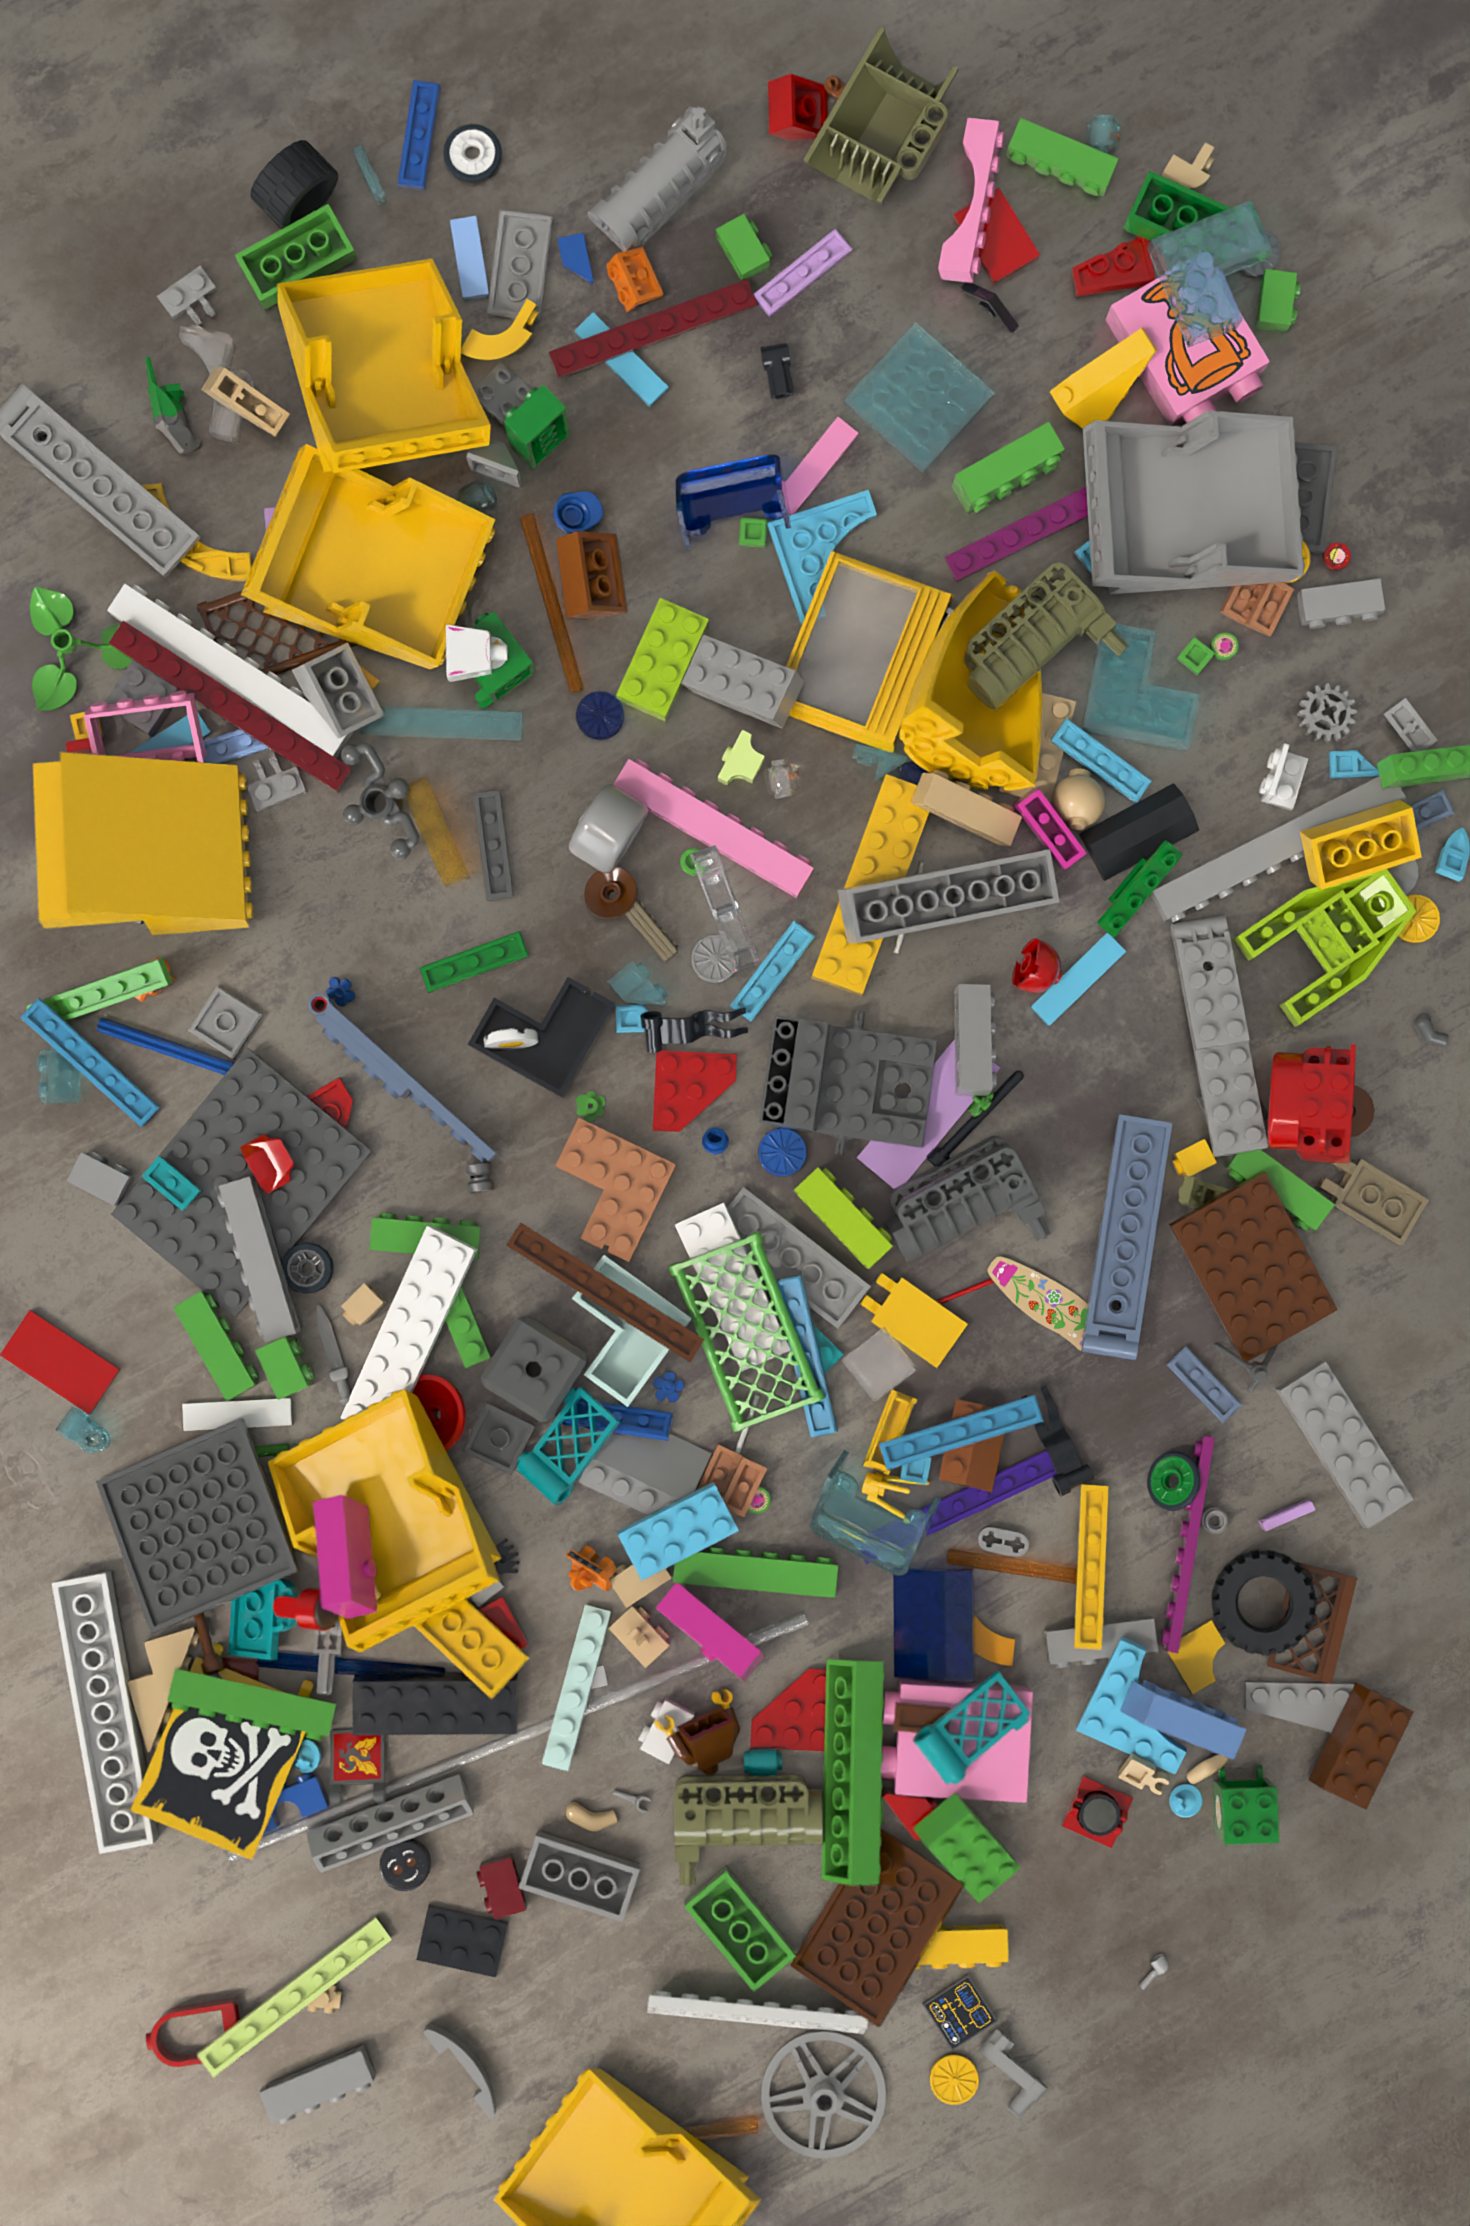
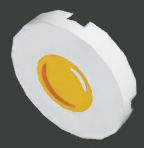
[484,1029,538,1050]

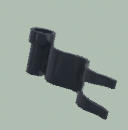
[640,1008,748,1053]
[1022,1386,1094,1497]

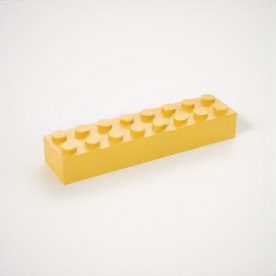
[811,774,929,996]

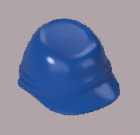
[553,491,603,534]

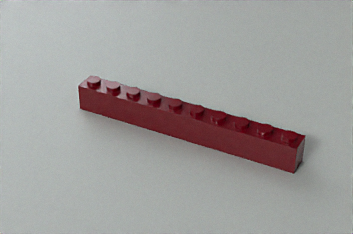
[109,621,353,794]

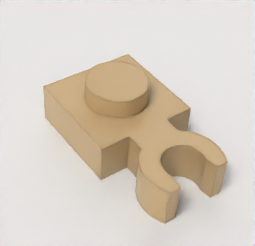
[1118,1753,1170,1795]

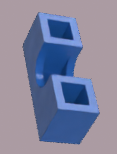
[263,1772,331,1834]

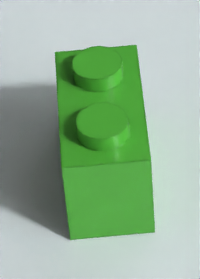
[716,214,772,281]
[1255,269,1301,332]

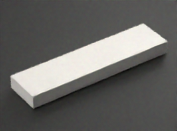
[182,1398,293,1431]

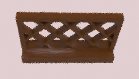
[1267,1562,1357,1684]

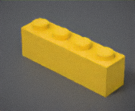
[915,1924,1008,1969]

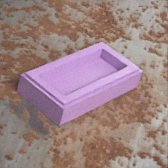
[1258,1499,1315,1531]

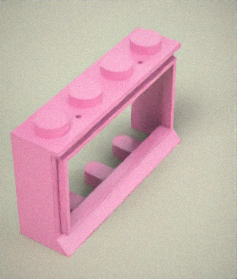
[84,691,207,763]

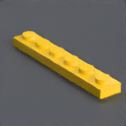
[1074,1484,1109,1650]

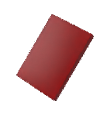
[953,188,1040,284]

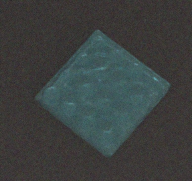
[844,322,994,473]

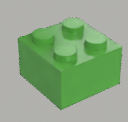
[255,1336,315,1400]

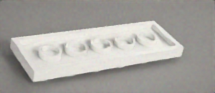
[675,1202,790,1371]

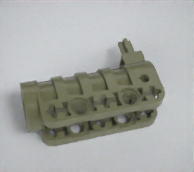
[674,1773,823,1886]

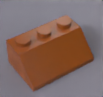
[556,531,627,619]
[939,1399,1004,1492]

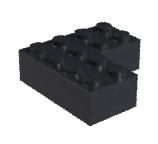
[468,977,616,1099]

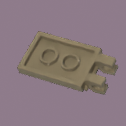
[1316,1159,1429,1246]

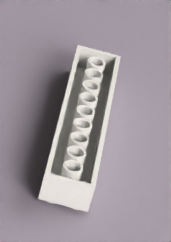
[52,1570,159,1854]

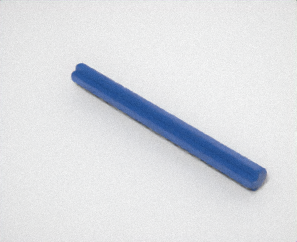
[97,1018,234,1075]

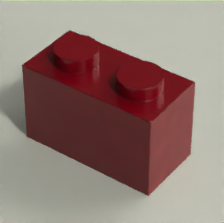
[477,1853,527,1920]

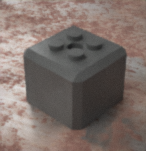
[481,1316,589,1422]

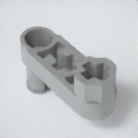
[979,2027,1048,2119]

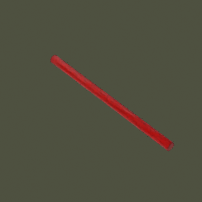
[936,1278,995,1304]

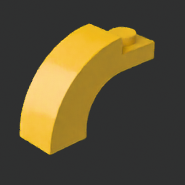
[461,299,539,360]

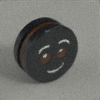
[379,1838,431,1891]

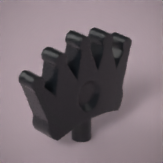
[494,1539,520,1574]

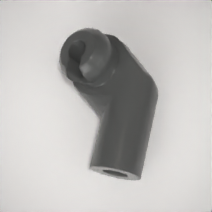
[1414,1013,1449,1047]

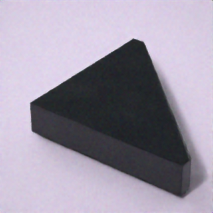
[961,282,1019,333]

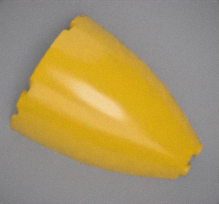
[900,570,1043,791]

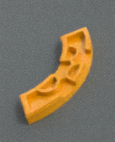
[939,1576,1015,1666]

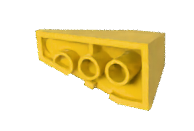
[1049,328,1157,429]

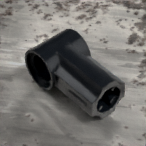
[761,343,794,399]

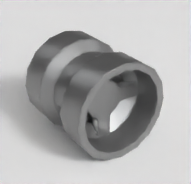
[464,1163,494,1193]

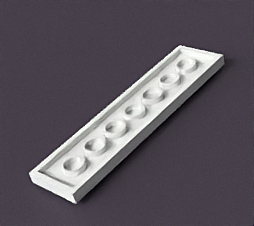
[340,1225,477,1420]
[647,1991,868,2034]

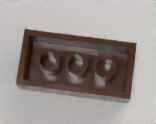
[1309,1683,1414,1810]

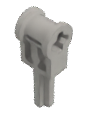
[313,1618,344,1696]

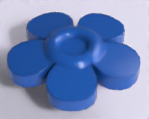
[326,977,355,1006]
[653,1372,684,1403]

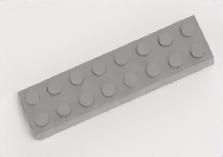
[837,849,1059,943]

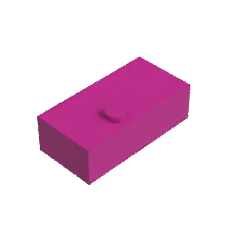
[313,1494,377,1619]
[656,1582,765,1682]

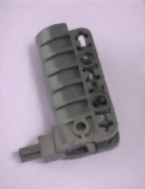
[884,1136,1051,1264]

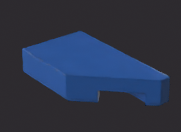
[557,233,594,284]

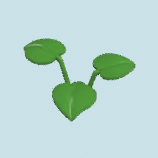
[30,587,132,711]

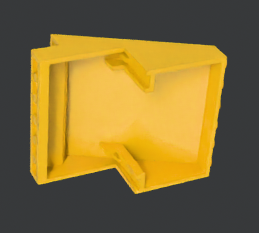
[277,258,490,473]
[241,444,496,669]
[33,752,253,935]
[268,1389,502,1653]
[493,2069,761,2226]

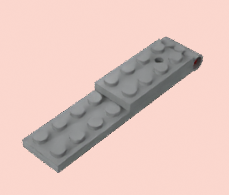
[0,384,201,578]
[1171,915,1268,1157]

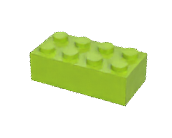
[616,598,709,722]
[793,1168,893,1269]

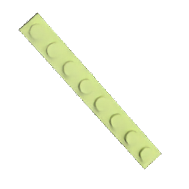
[197,1917,392,2077]

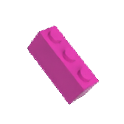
[1012,788,1087,870]

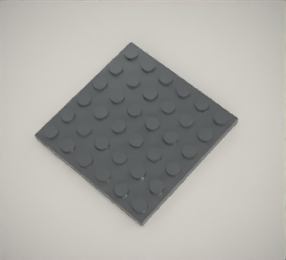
[96,1418,301,1633]

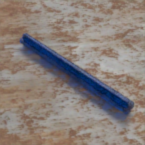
[257,1653,445,1676]

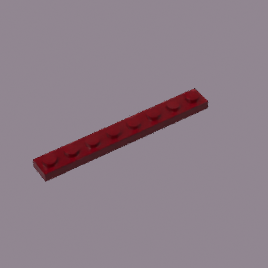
[549,279,757,379]

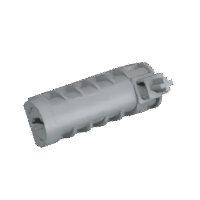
[588,106,727,252]

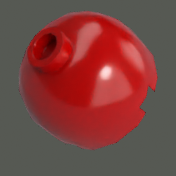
[1012,938,1062,994]

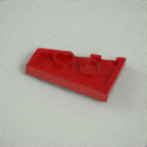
[1072,236,1156,296]

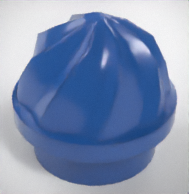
[702,1128,729,1155]

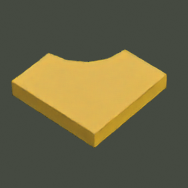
[1164,1619,1225,1695]

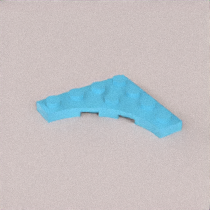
[767,490,877,625]
[1076,1636,1187,1774]

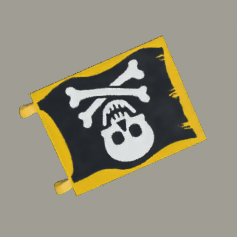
[130,1643,314,1860]

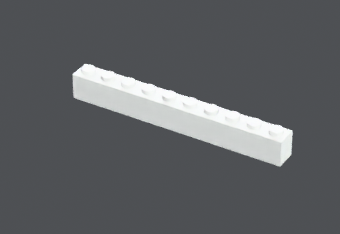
[107,584,353,758]

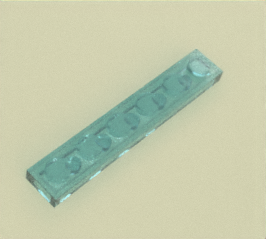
[360,707,522,741]

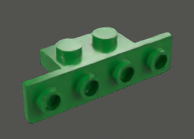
[1097,840,1183,938]

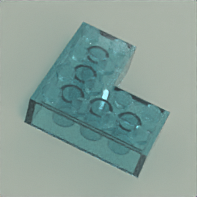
[1147,200,1272,348]
[1081,624,1200,752]

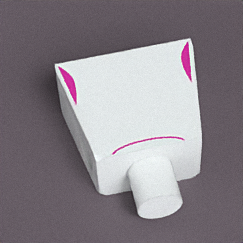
[446,625,508,682]

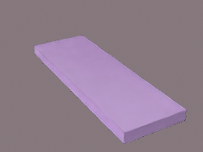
[857,1039,1000,1189]

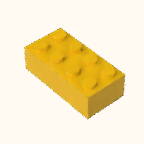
[1300,800,1422,890]

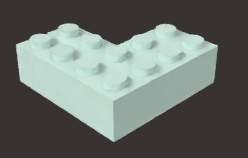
[572,1255,692,1407]

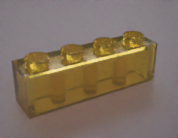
[406,776,471,889]

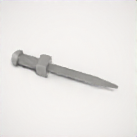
[316,1305,351,1406]

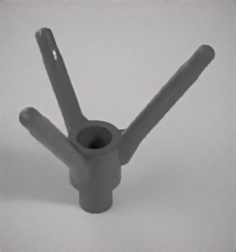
[1214,1343,1278,1393]

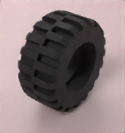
[1212,1550,1317,1656]

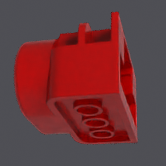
[1268,1044,1356,1164]

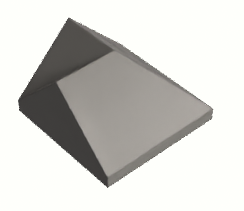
[466,438,521,488]

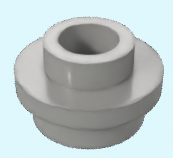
[1201,1507,1228,1534]

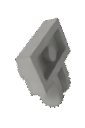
[157,266,217,327]
[247,752,307,812]

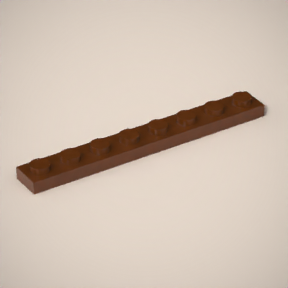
[506,1223,705,1362]

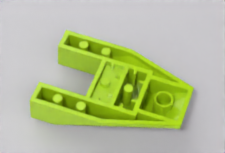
[1233,869,1416,1027]

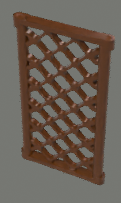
[197,591,358,675]

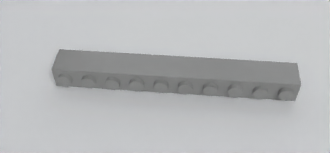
[1150,776,1406,923]

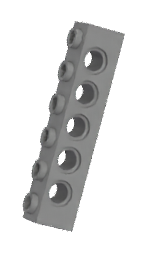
[306,1774,474,1873]

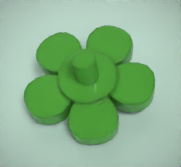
[968,1092,994,1117]

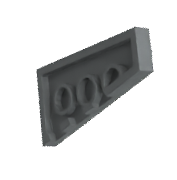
[1295,442,1338,554]

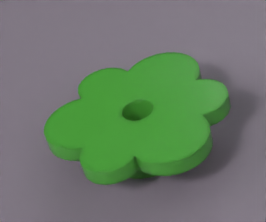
[576,1091,606,1122]

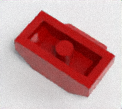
[240,1134,294,1194]

